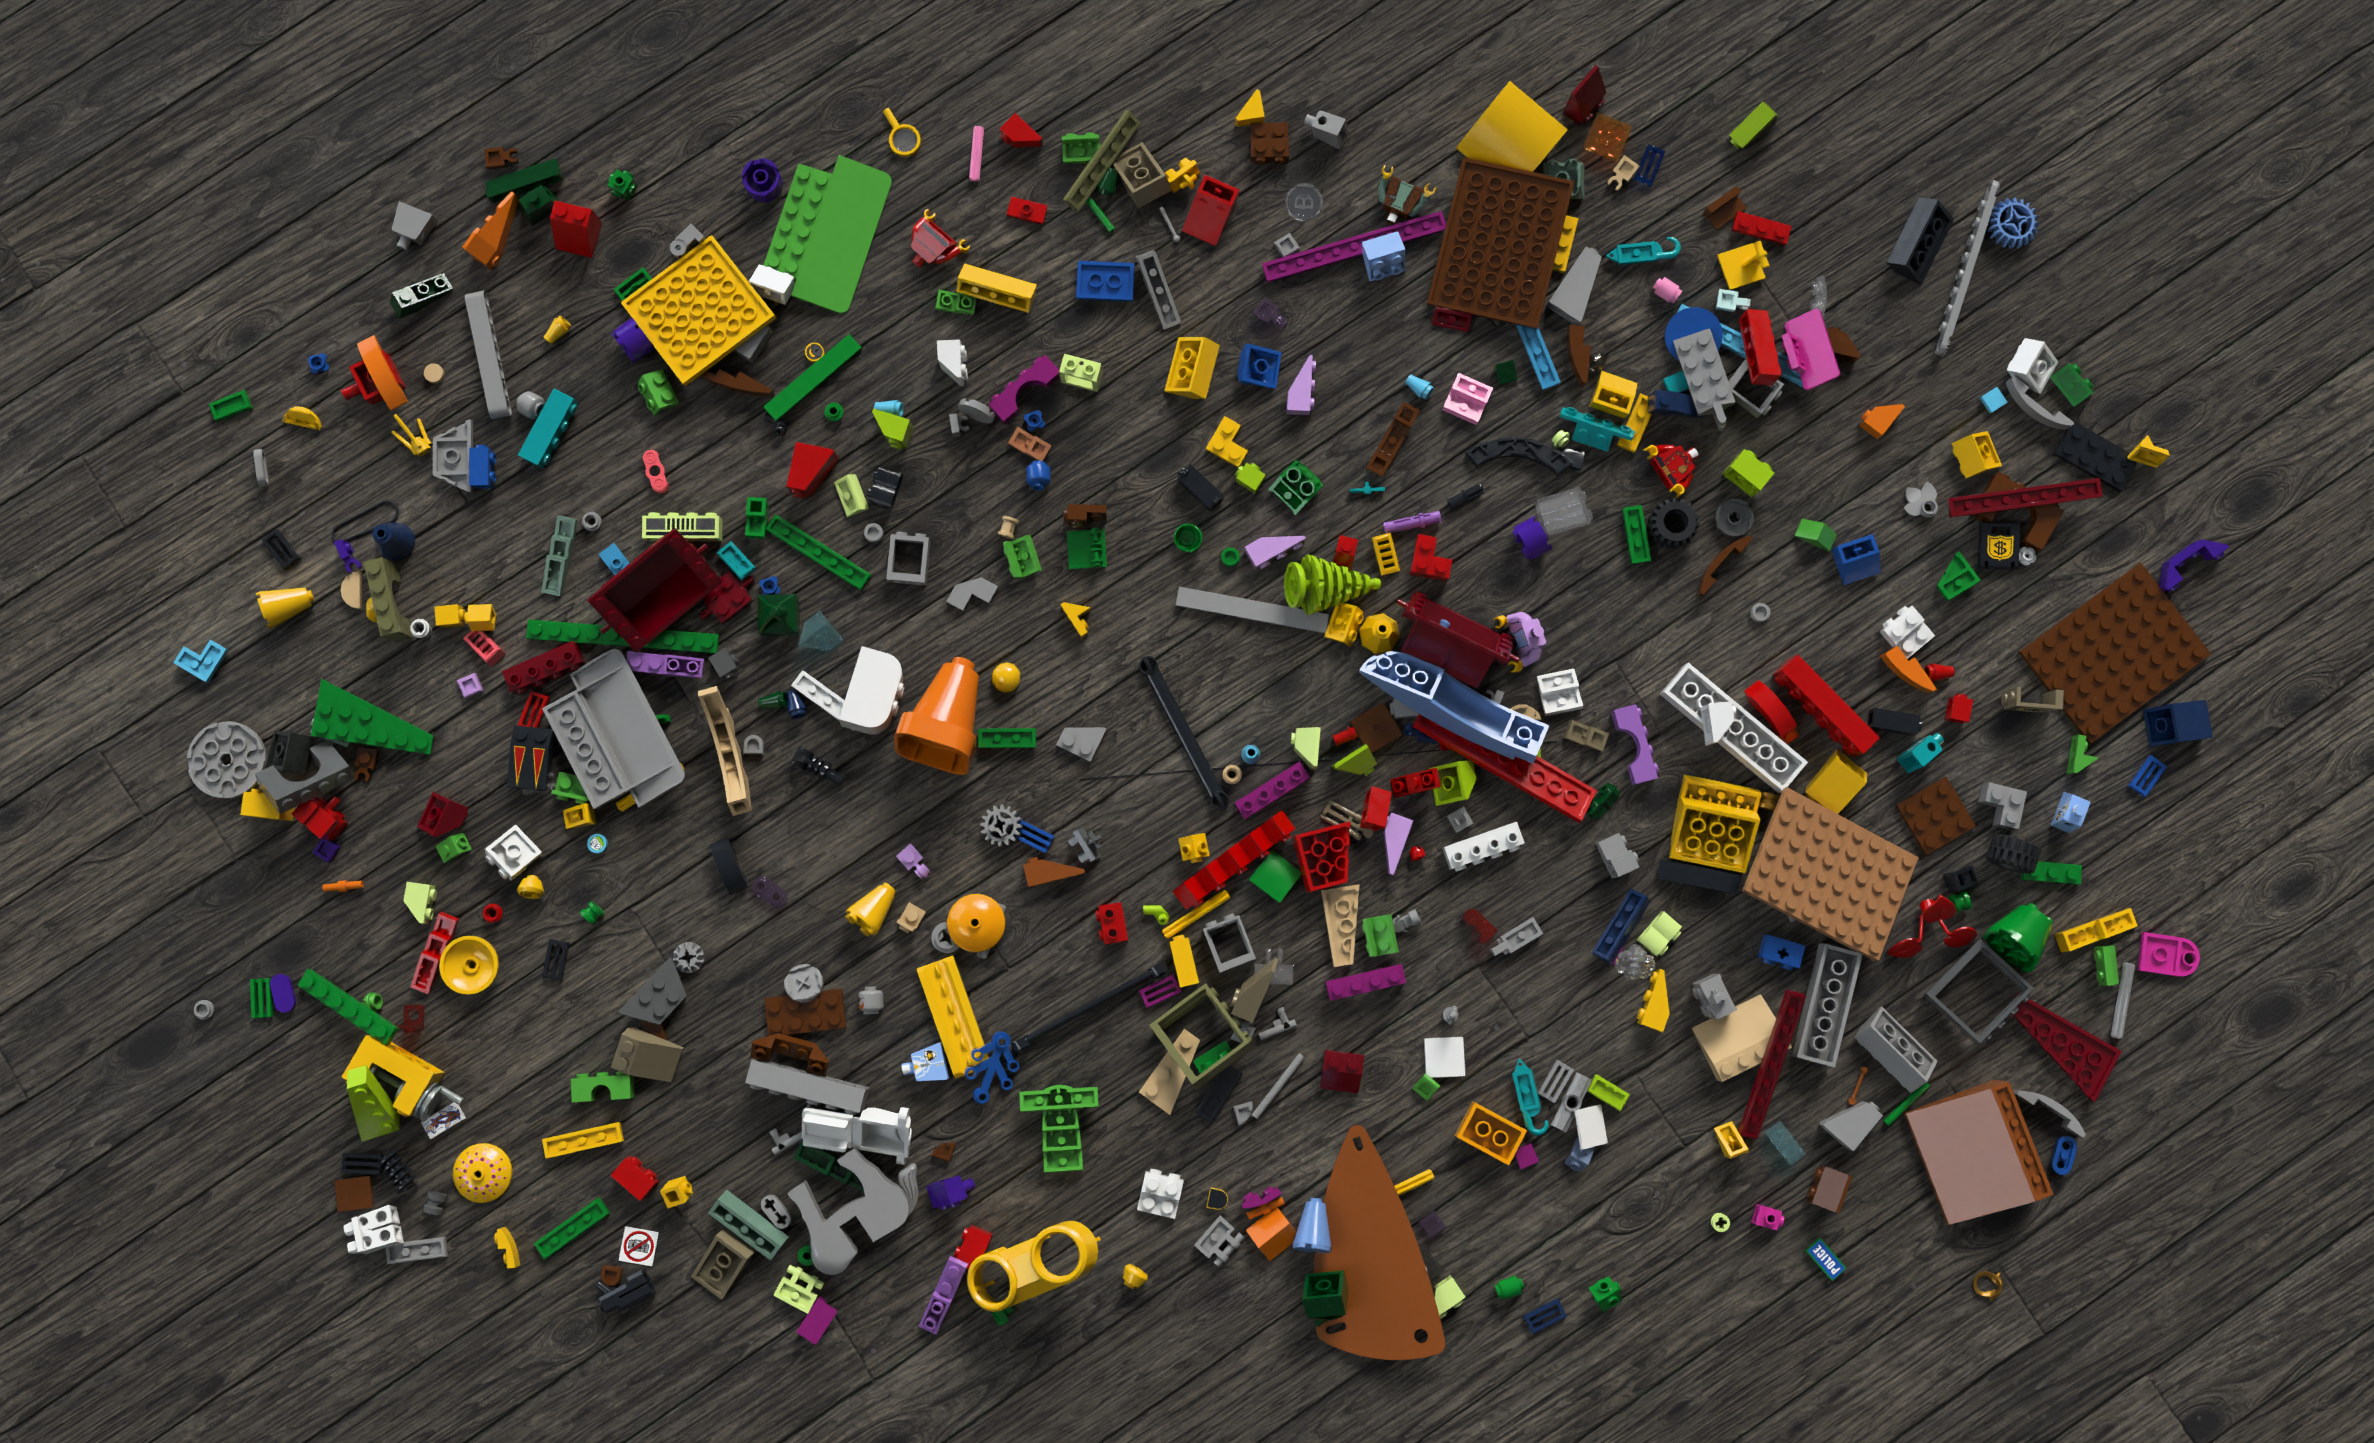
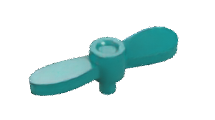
[1349,482,1385,494]

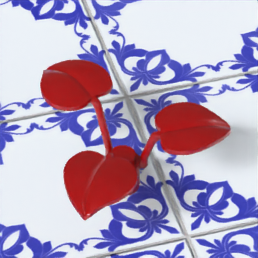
[1886,895,1977,958]

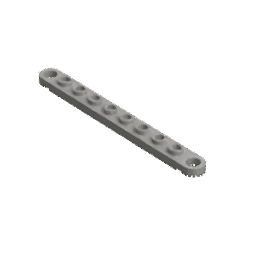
[1935,180,2000,357]

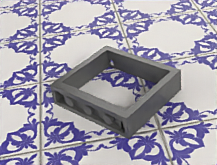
[1924,939,2034,1045]

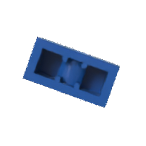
[1758,935,1805,971]

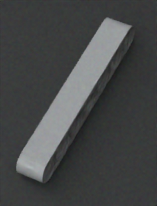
[465,290,512,420]

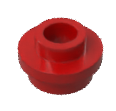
[483,904,503,923]

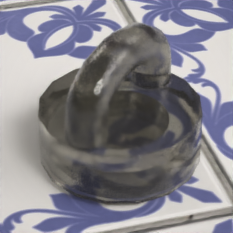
[1589,352,1607,372]

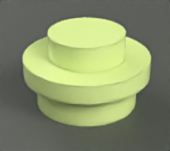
[1552,430,1570,448]

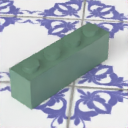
[708,1190,789,1260]

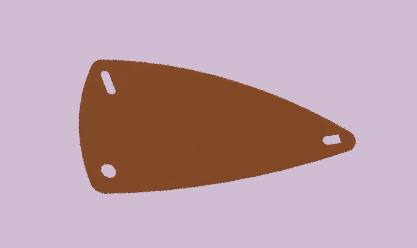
[1314,1125,1445,1360]

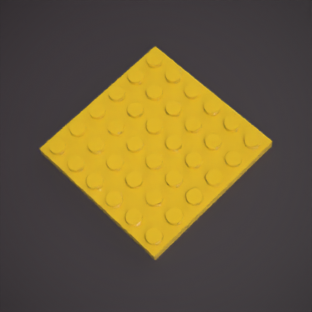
[621,235,776,386]

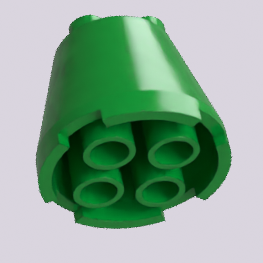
[1983,903,2054,972]

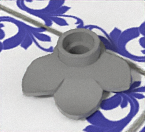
[1904,482,1938,517]

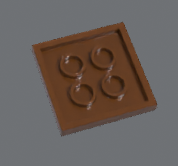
[1895,777,1976,855]

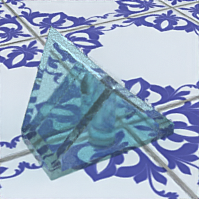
[799,610,843,652]

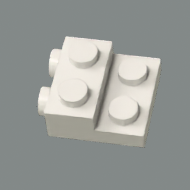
[1879,606,1935,659]
[485,825,542,881]
[1137,1169,1184,1219]

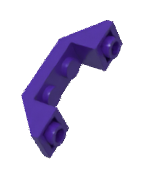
[2159,539,2229,592]

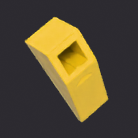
[1637,969,1670,1032]

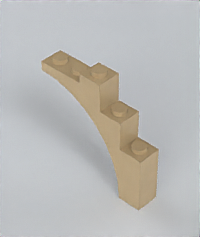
[698,686,752,816]

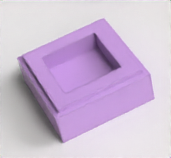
[457,673,483,698]

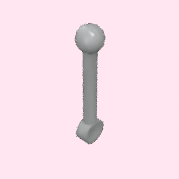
[1159,206,1180,243]

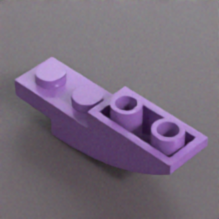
[626,651,704,678]
[918,1256,968,1334]

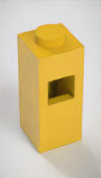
[1170,935,1199,987]

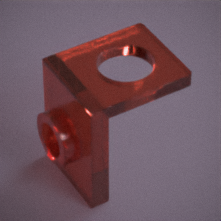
[397,1005,424,1033]

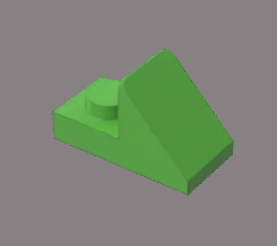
[2067,735,2098,774]

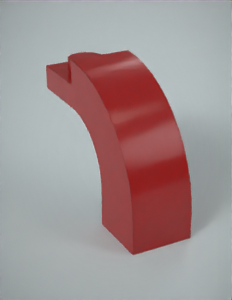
[1744,680,1799,744]

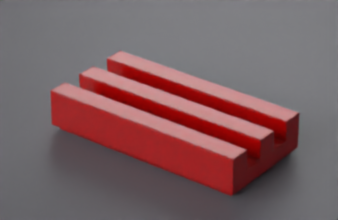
[517,690,551,728]

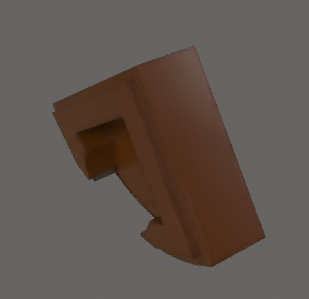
[931,1142,956,1162]

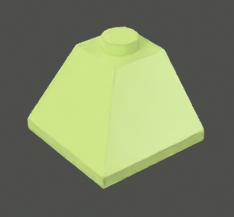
[1291,727,1321,771]

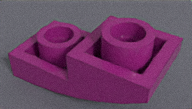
[1241,1186,1282,1208]

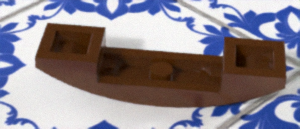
[1366,401,1420,477]
[1697,536,1753,598]

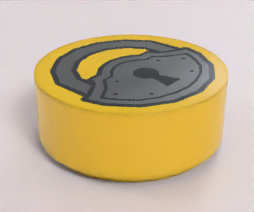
[805,343,825,363]

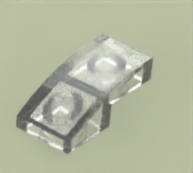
[1809,275,1827,315]

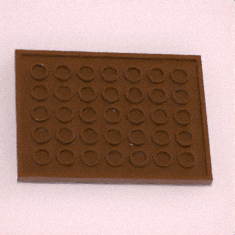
[1427,157,1575,330]
[2018,563,2211,744]

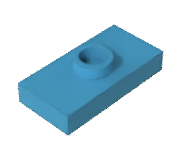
[599,543,629,575]

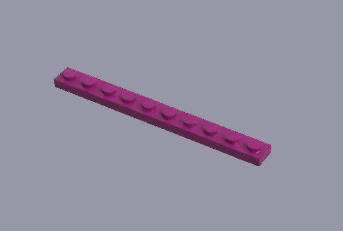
[1262,211,1446,283]

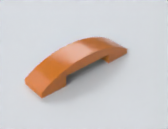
[357,335,408,411]

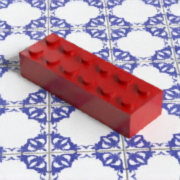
[1772,654,1880,757]

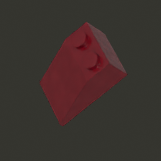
[1563,65,1607,126]

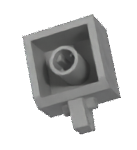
[1692,974,1737,1020]

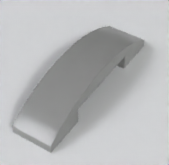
[2006,376,2074,430]
[2013,1090,2086,1138]

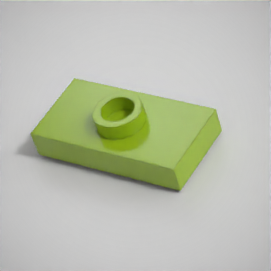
[1587,1074,1630,1111]

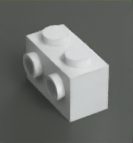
[749,265,795,305]

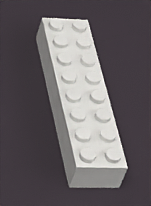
[1660,663,1808,793]

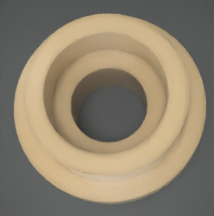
[1223,765,1242,784]

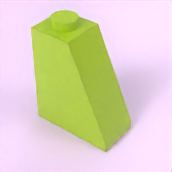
[1730,102,1778,149]

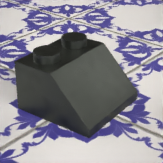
[266,730,313,775]

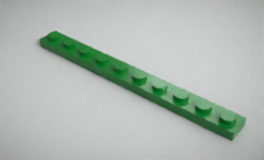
[526,619,720,654]

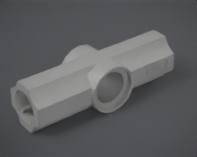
[1550,1072,1592,1132]

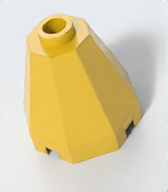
[1359,613,1400,654]

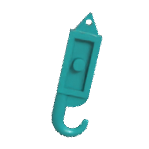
[1605,237,1681,265]
[1512,1058,1549,1136]

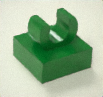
[990,1307,1013,1326]

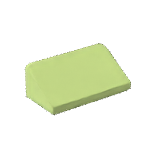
[834,474,869,517]

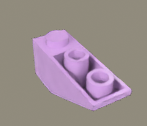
[1287,355,1316,415]
[1244,536,1306,570]

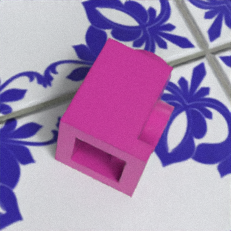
[1751,1204,1784,1231]

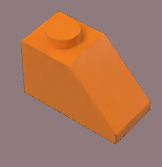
[1859,404,1905,439]

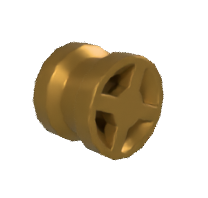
[1758,792,1779,812]

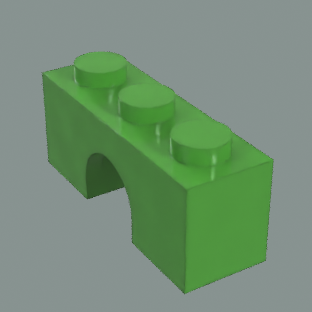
[571,1071,635,1102]

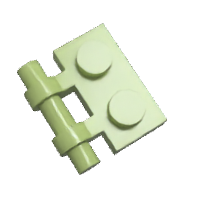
[773,1265,824,1314]

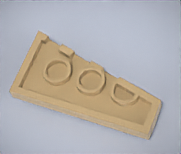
[1321,884,1360,967]
[1139,1029,1200,1115]

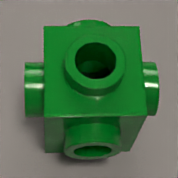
[607,169,638,201]
[1589,1276,1623,1312]

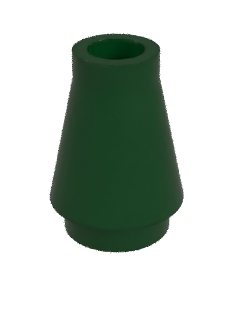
[1097,167,1118,197]
[758,691,787,709]

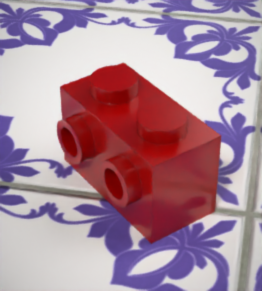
[1095,902,1128,944]

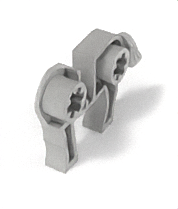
[788,1147,918,1275]

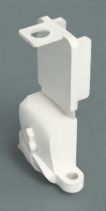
[802,1103,911,1165]

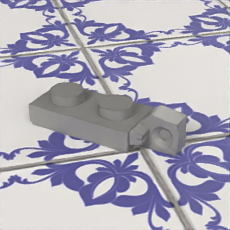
[1490,917,1543,956]

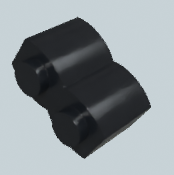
[866,466,904,511]

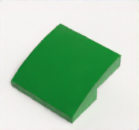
[1249,850,1301,903]

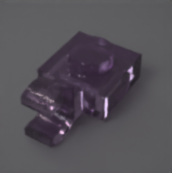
[1253,297,1287,329]

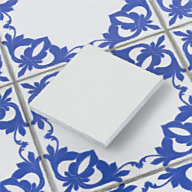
[1574,1104,1608,1150]

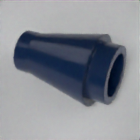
[786,689,807,719]

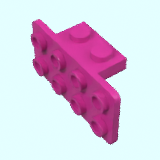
[1782,309,1840,390]

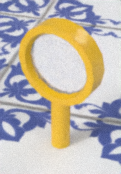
[883,108,921,157]

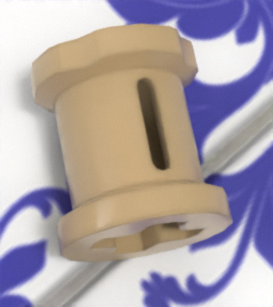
[998,516,1019,539]

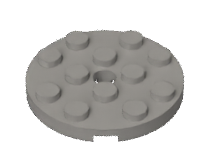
[187,721,267,798]

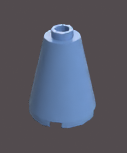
[1293,1198,1332,1253]

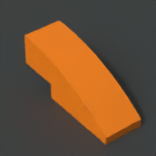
[1880,646,1937,693]

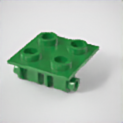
[1067,528,1107,569]

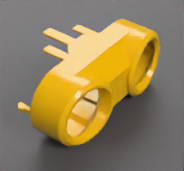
[967,1221,1101,1312]

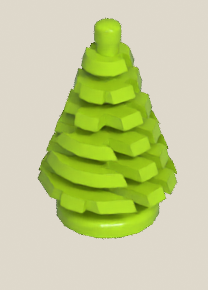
[1284,554,1381,615]

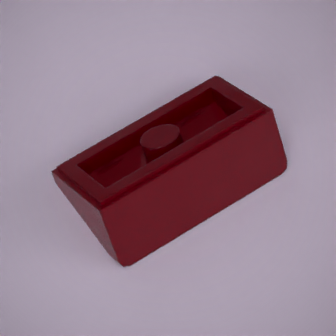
[1432,306,1473,332]

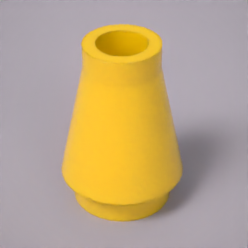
[544,316,571,344]

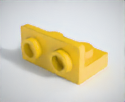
[1324,603,1364,647]

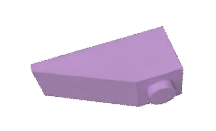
[1383,813,1413,876]

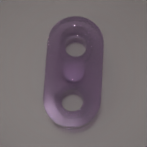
[752,876,788,907]

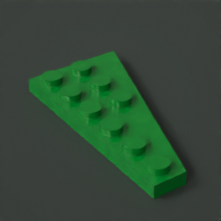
[311,679,434,755]

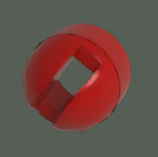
[1409,846,1426,861]

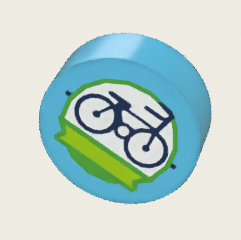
[587,834,608,854]

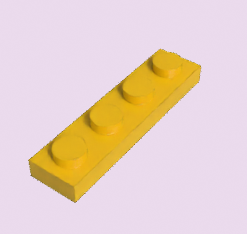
[542,1122,624,1158]

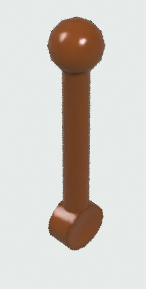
[1848,1067,1868,1105]

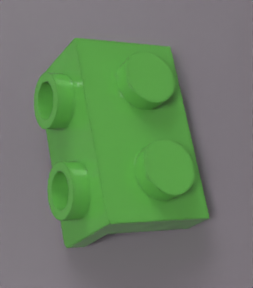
[1061,132,1100,164]
[638,369,679,416]
[1003,535,1042,579]
[2094,946,2119,986]

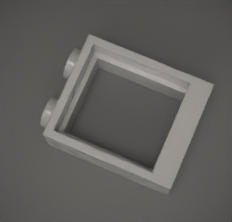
[1728,358,1784,418]
[886,532,931,585]
[1203,913,1256,973]

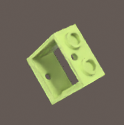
[1059,354,1103,392]

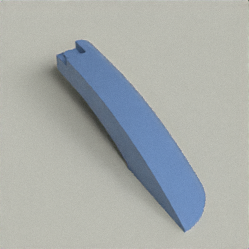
[1359,652,1549,763]

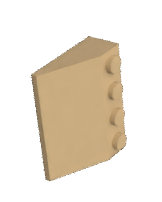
[1691,994,1792,1082]

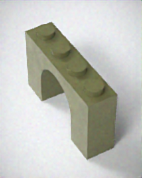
[364,557,414,642]

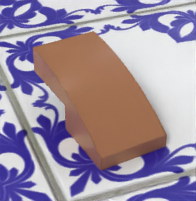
[1007,427,1051,461]

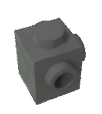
[709,648,740,680]

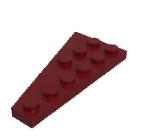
[2013,993,2122,1102]

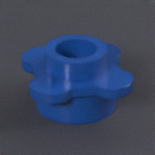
[308,353,329,374]
[1024,410,1045,432]
[759,576,781,595]

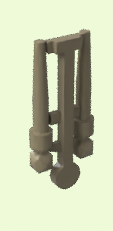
[1320,800,1373,841]

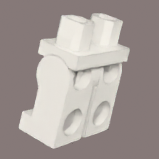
[344,1205,404,1254]

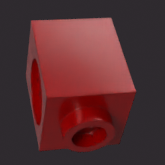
[1944,694,1973,724]

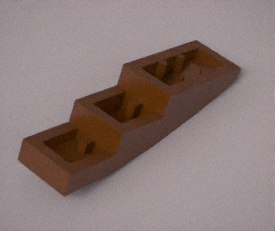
[699,369,775,397]

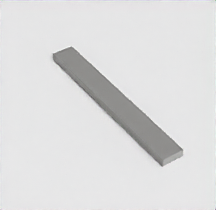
[1176,587,1329,634]

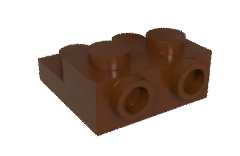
[1250,122,1289,164]
[1064,504,1107,529]

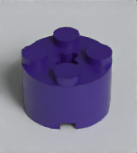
[742,158,783,203]
[611,318,655,363]
[1512,516,1552,560]

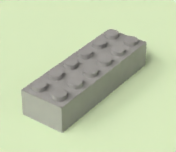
[1792,944,1862,1067]
[745,1059,870,1115]

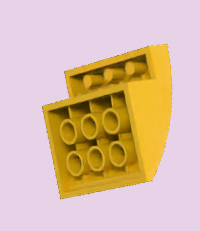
[1456,81,1568,172]
[1669,774,1762,873]

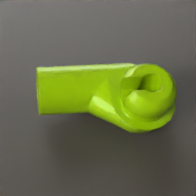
[1143,905,1169,925]

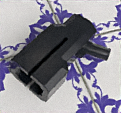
[595,1269,656,1314]

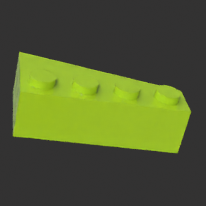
[347,1065,400,1142]

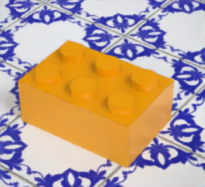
[1454,1101,1527,1165]

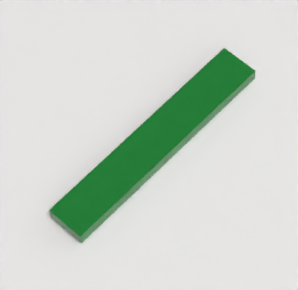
[763,334,862,422]
[766,514,872,591]

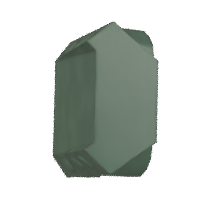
[1543,159,1585,199]

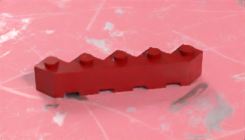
[1172,810,1296,910]

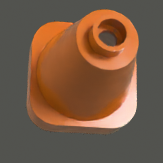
[894,657,979,775]

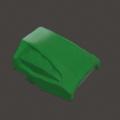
[1268,460,1323,515]

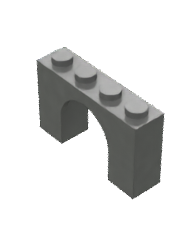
[255,740,353,814]

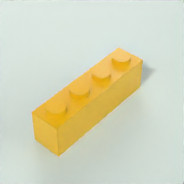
[956,264,1037,313]

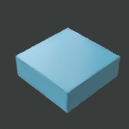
[1979,387,2007,414]

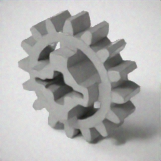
[980,804,1023,847]

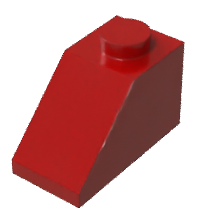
[999,113,1043,147]

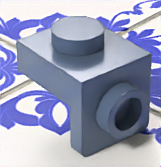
[1565,1137,1595,1172]

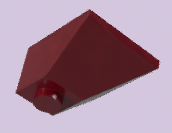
[417,792,469,837]

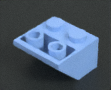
[1362,232,1406,281]

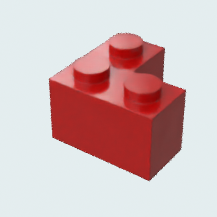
[1409,534,1452,582]

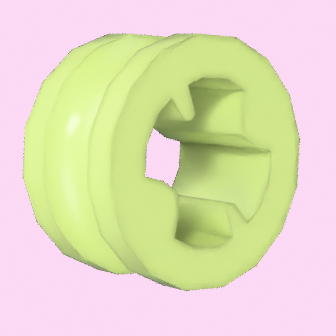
[1711,1213,1730,1232]

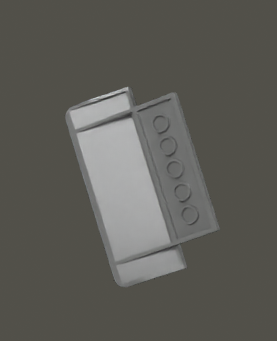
[542,649,685,810]

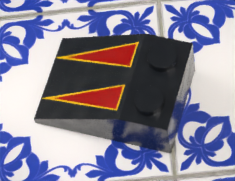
[507,725,557,791]

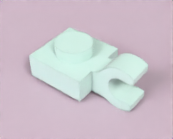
[1715,289,1751,312]

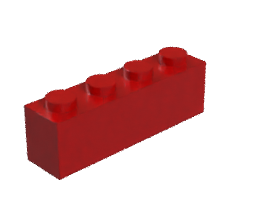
[1739,309,1781,385]

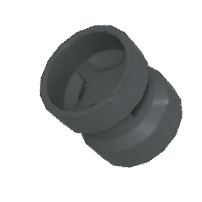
[422,1191,447,1215]

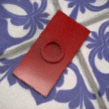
[1007,197,1048,225]

